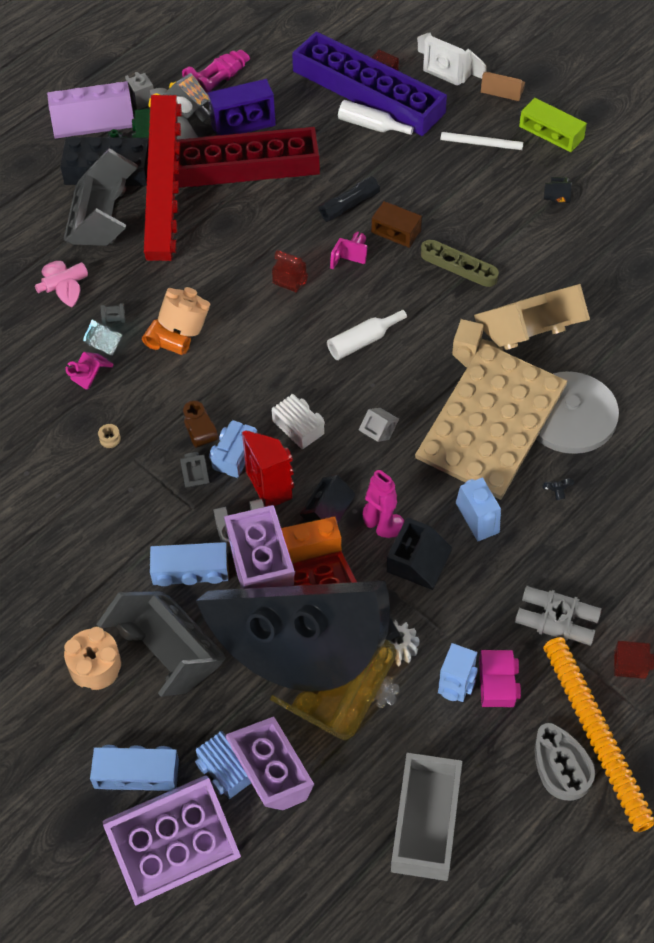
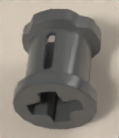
[101,303,126,325]

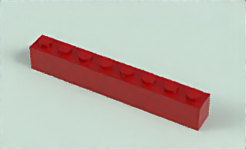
[144,95,182,261]

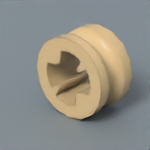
[98,424,121,448]

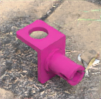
[330,232,367,269]
[66,352,114,389]

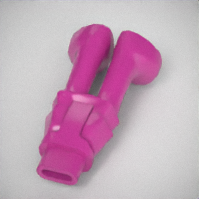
[182,50,250,95]
[363,470,404,538]

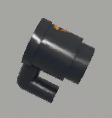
[544,177,571,203]

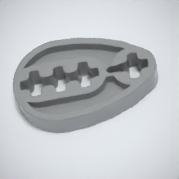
[535,723,595,801]

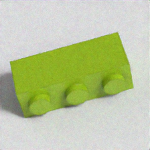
[519,98,587,152]

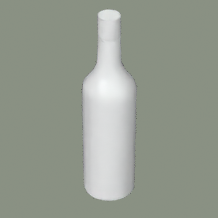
[338,100,414,135]
[327,310,407,360]

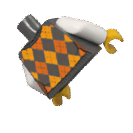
[149,73,210,122]

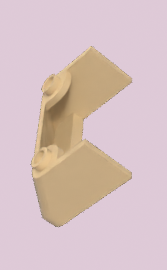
[474,284,590,350]

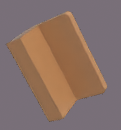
[481,72,525,101]

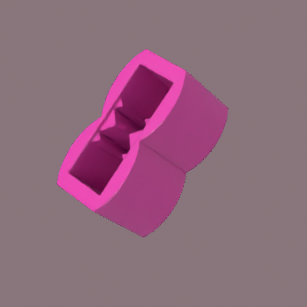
[479,650,521,707]

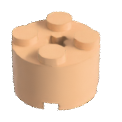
[158,287,210,336]
[64,627,122,690]

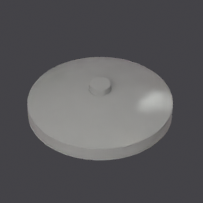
[536,372,619,454]

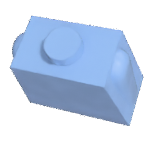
[456,477,501,542]

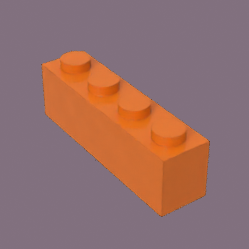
[281,517,342,563]

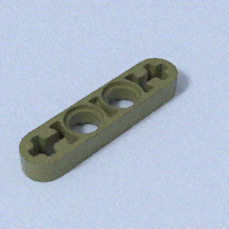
[421,240,499,287]

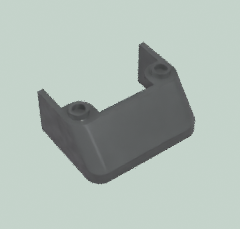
[64,148,138,246]
[97,591,226,697]

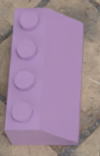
[47,81,134,139]

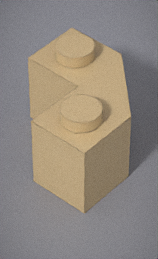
[452,319,504,368]

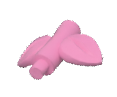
[35,261,88,307]

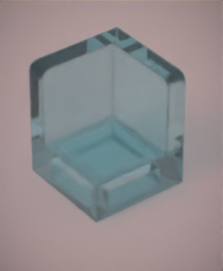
[83,320,122,355]

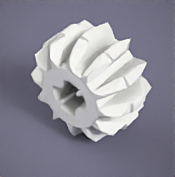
[378,620,419,667]

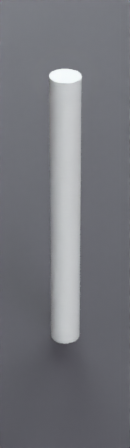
[441,132,523,150]

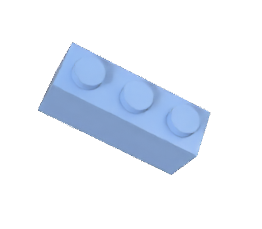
[150,542,229,586]
[90,745,179,791]

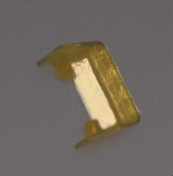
[270,639,396,740]

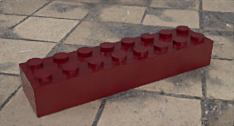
[175,127,320,188]

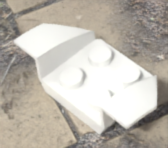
[417,33,486,85]

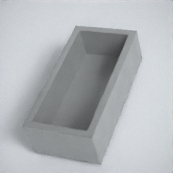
[391,753,462,881]

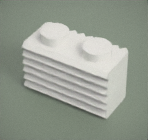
[272,394,325,449]

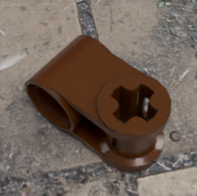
[183,401,218,448]

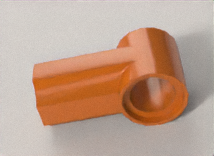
[142,319,191,355]

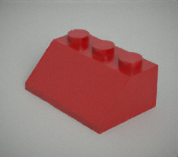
[242,430,294,507]

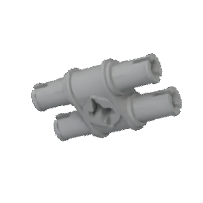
[515,586,602,646]

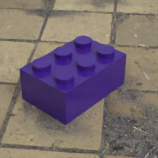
[207,79,276,136]

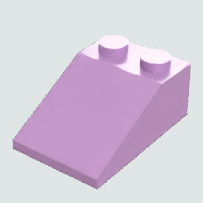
[224,505,295,589]

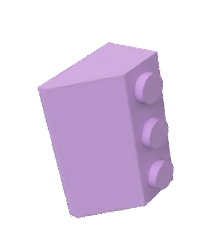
[226,717,314,810]

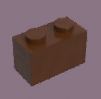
[371,201,422,248]

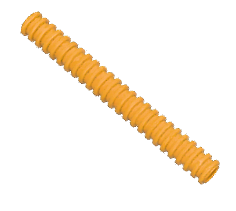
[543,637,654,832]

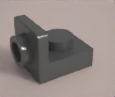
[180,452,209,488]

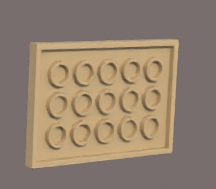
[415,342,567,500]

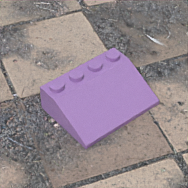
[102,775,241,906]

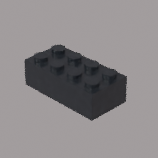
[60,137,149,186]

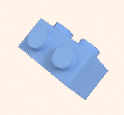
[438,643,478,702]

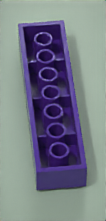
[292,31,447,136]

